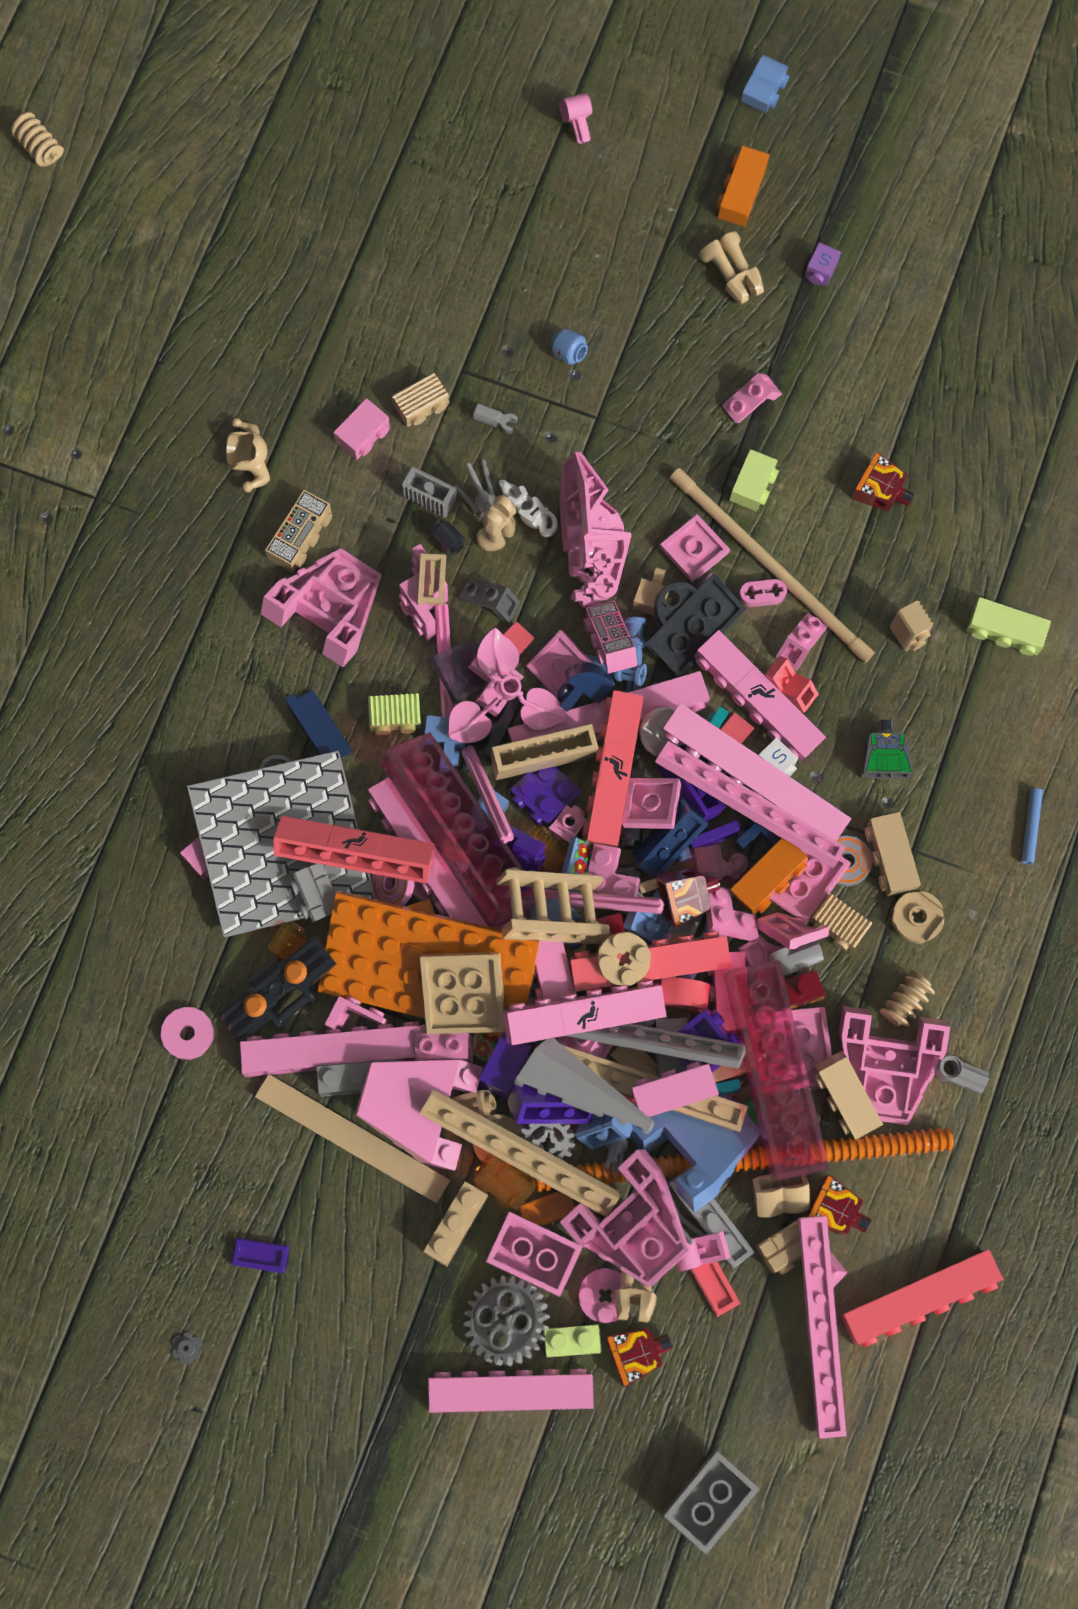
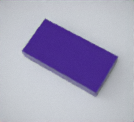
[689,820,740,853]
[231,1238,290,1274]

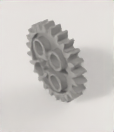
[464,1275,550,1366]

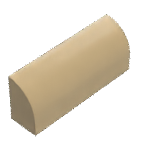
[491,724,598,780]

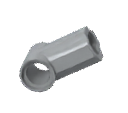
[768,940,824,980]
[934,1055,989,1094]

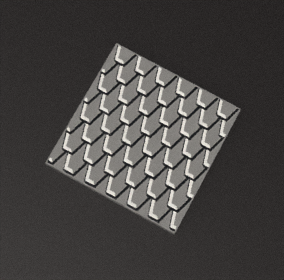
[187,751,375,938]

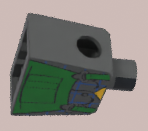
[860,720,913,779]

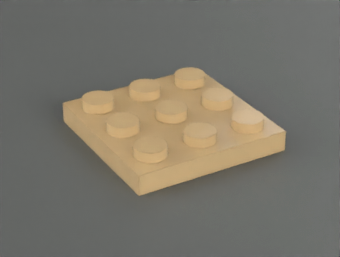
[420,952,505,1034]

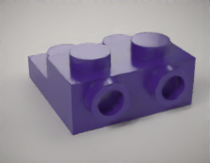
[510,766,582,829]
[488,825,546,892]
[676,1008,741,1073]

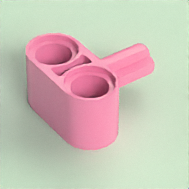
[559,92,592,144]

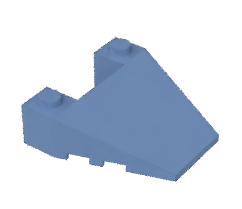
[629,1094,761,1213]

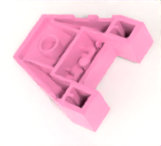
[261,549,382,667]
[839,1006,950,1125]
[355,1060,483,1170]
[560,1150,690,1288]

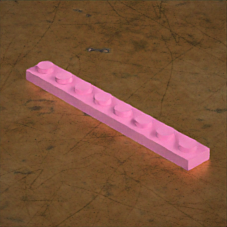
[655,741,845,868]
[798,1215,846,1439]

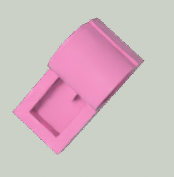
[676,1231,730,1271]

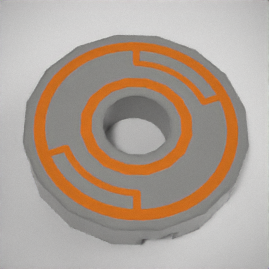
[836,835,873,887]

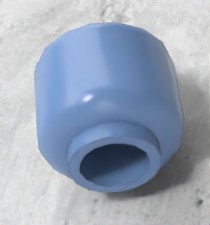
[551,328,588,365]

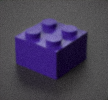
[479,1032,532,1100]

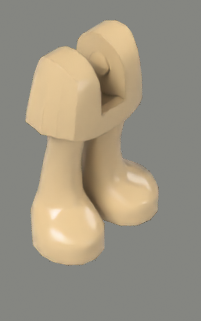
[699,232,764,305]
[476,495,516,551]
[614,1271,657,1323]

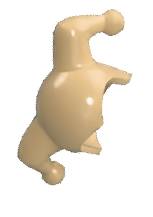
[226,418,270,492]

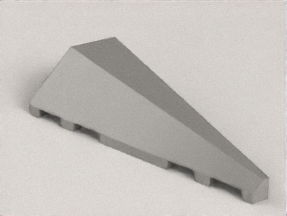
[515,1038,654,1134]

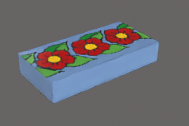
[562,837,594,892]

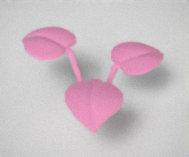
[448,628,566,743]

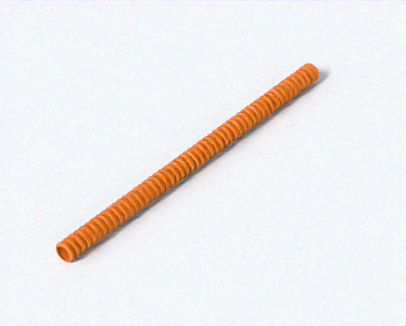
[535,1127,953,1192]

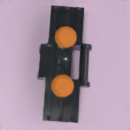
[219,935,337,1043]

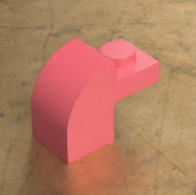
[765,656,818,713]
[661,977,710,1015]

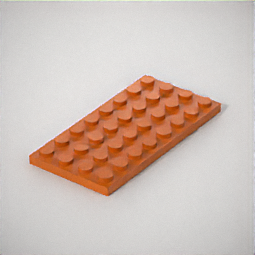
[318,891,541,1037]

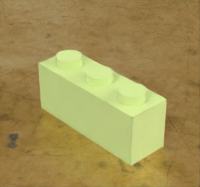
[966,597,1051,656]

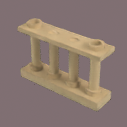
[496,868,610,944]

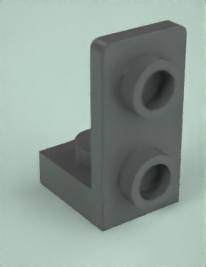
[459,578,521,623]

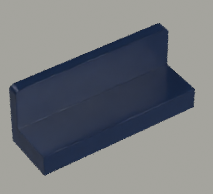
[285,690,352,759]
[632,799,708,879]

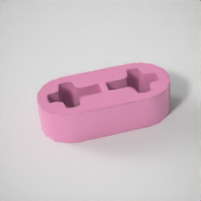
[739,579,787,607]

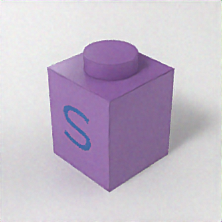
[805,243,841,287]

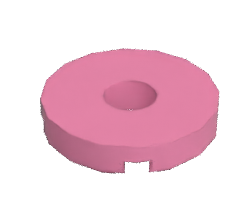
[161,1007,214,1060]

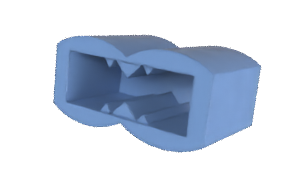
[741,55,789,113]

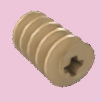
[11,113,64,167]
[880,970,935,1027]

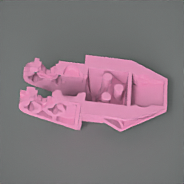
[559,452,631,608]

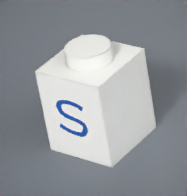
[759,738,798,777]

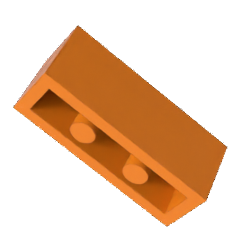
[716,146,770,227]
[731,838,808,915]

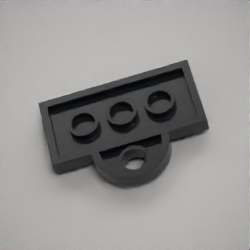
[644,573,746,678]

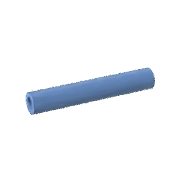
[1021,788,1043,865]

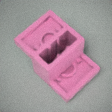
[398,544,448,641]

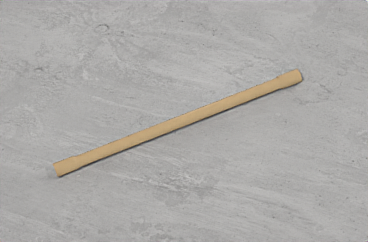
[670,468,875,663]

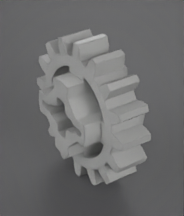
[517,1124,575,1161]

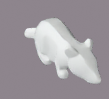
[499,480,558,537]

